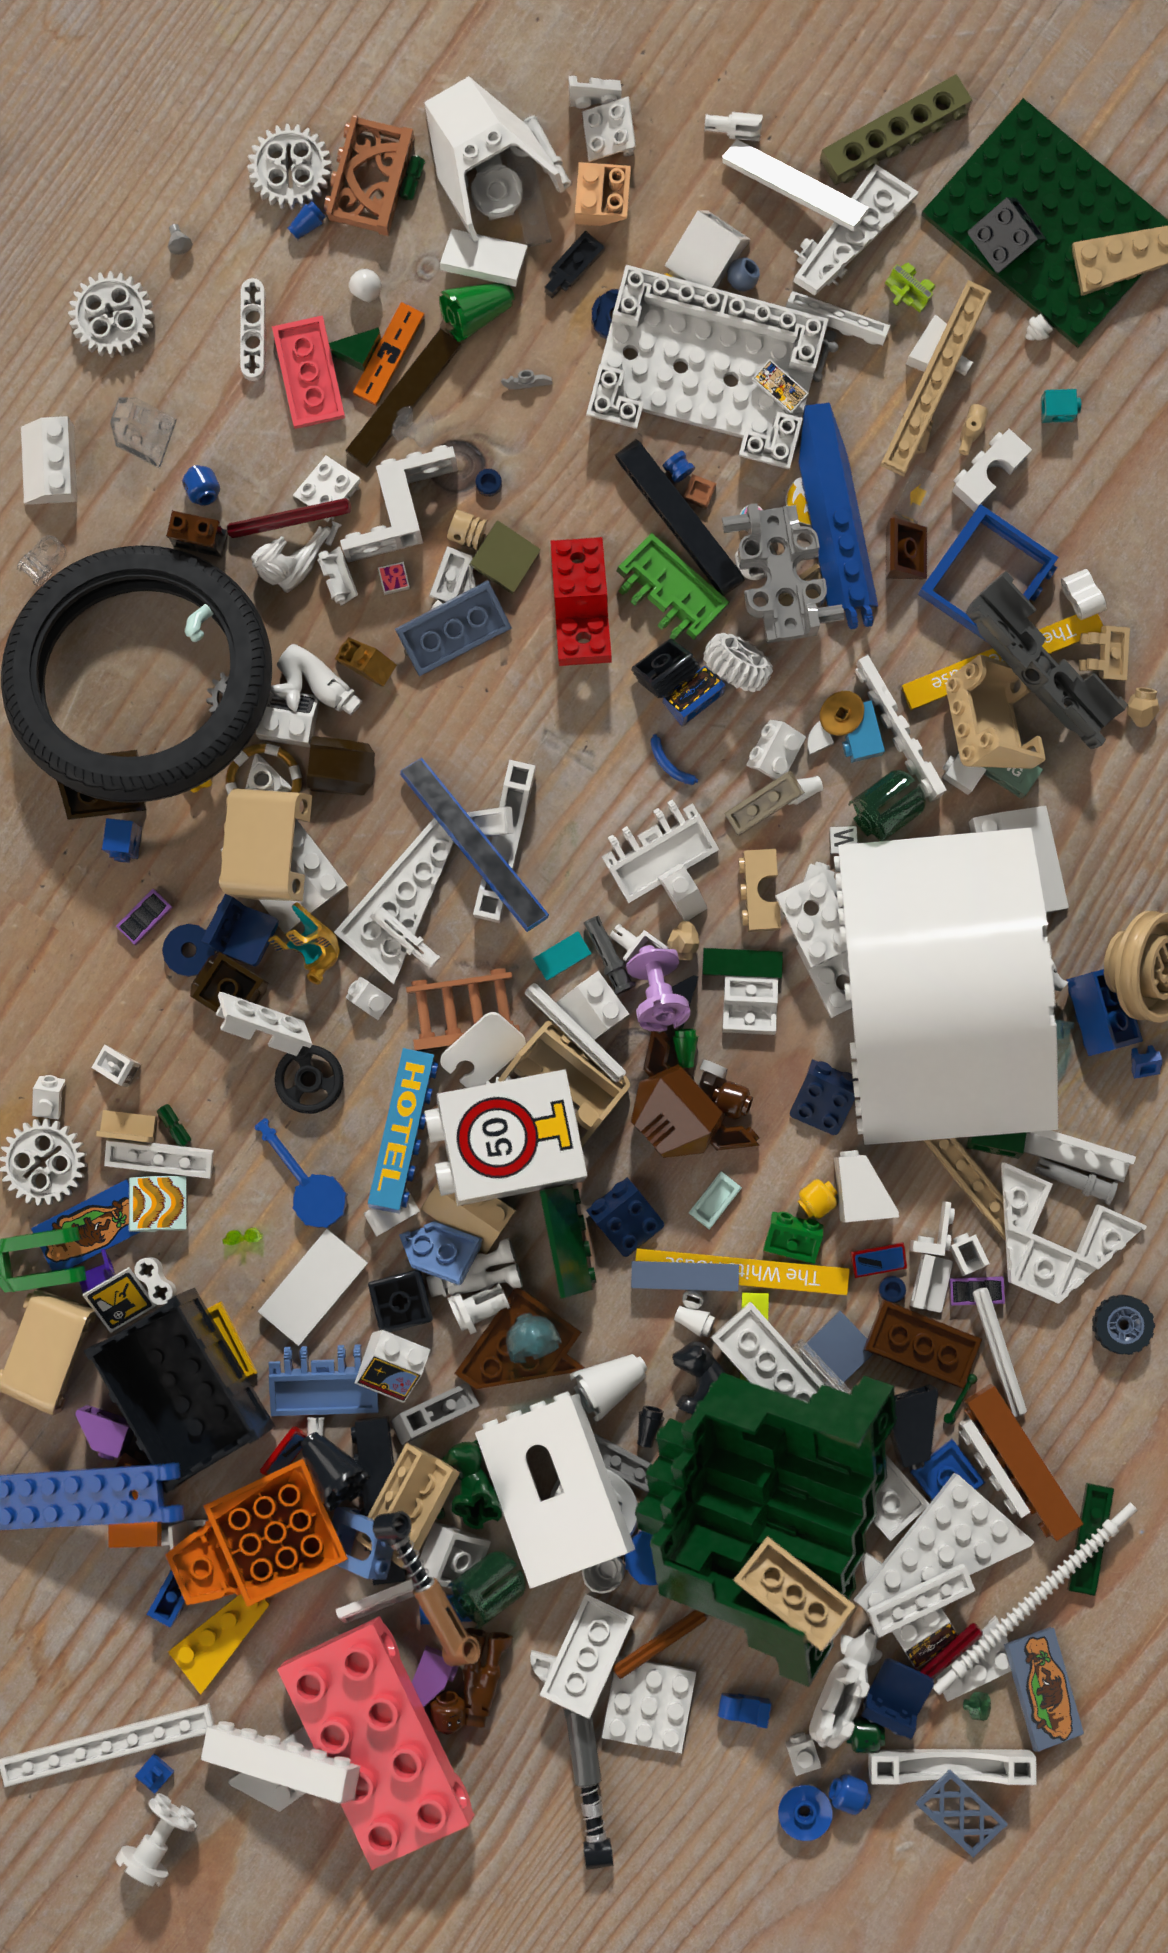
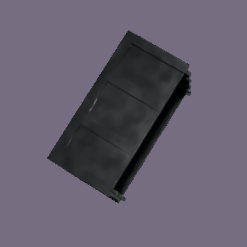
[84,1287,275,1494]

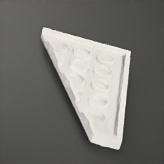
[854,1473,1034,1611]

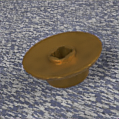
[820,691,864,736]

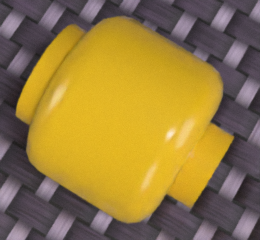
[797,1179,838,1219]

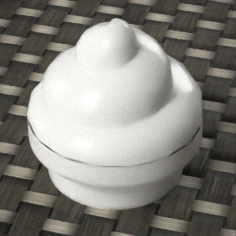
[1025,314,1053,341]

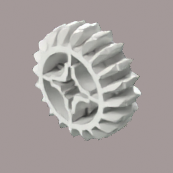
[703,633,773,692]

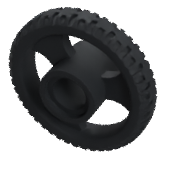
[275,1045,344,1114]

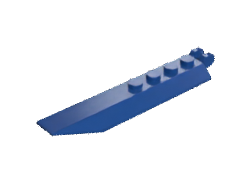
[798,402,878,629]

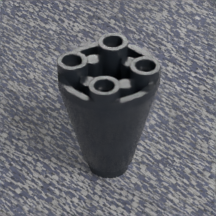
[300,1432,371,1511]

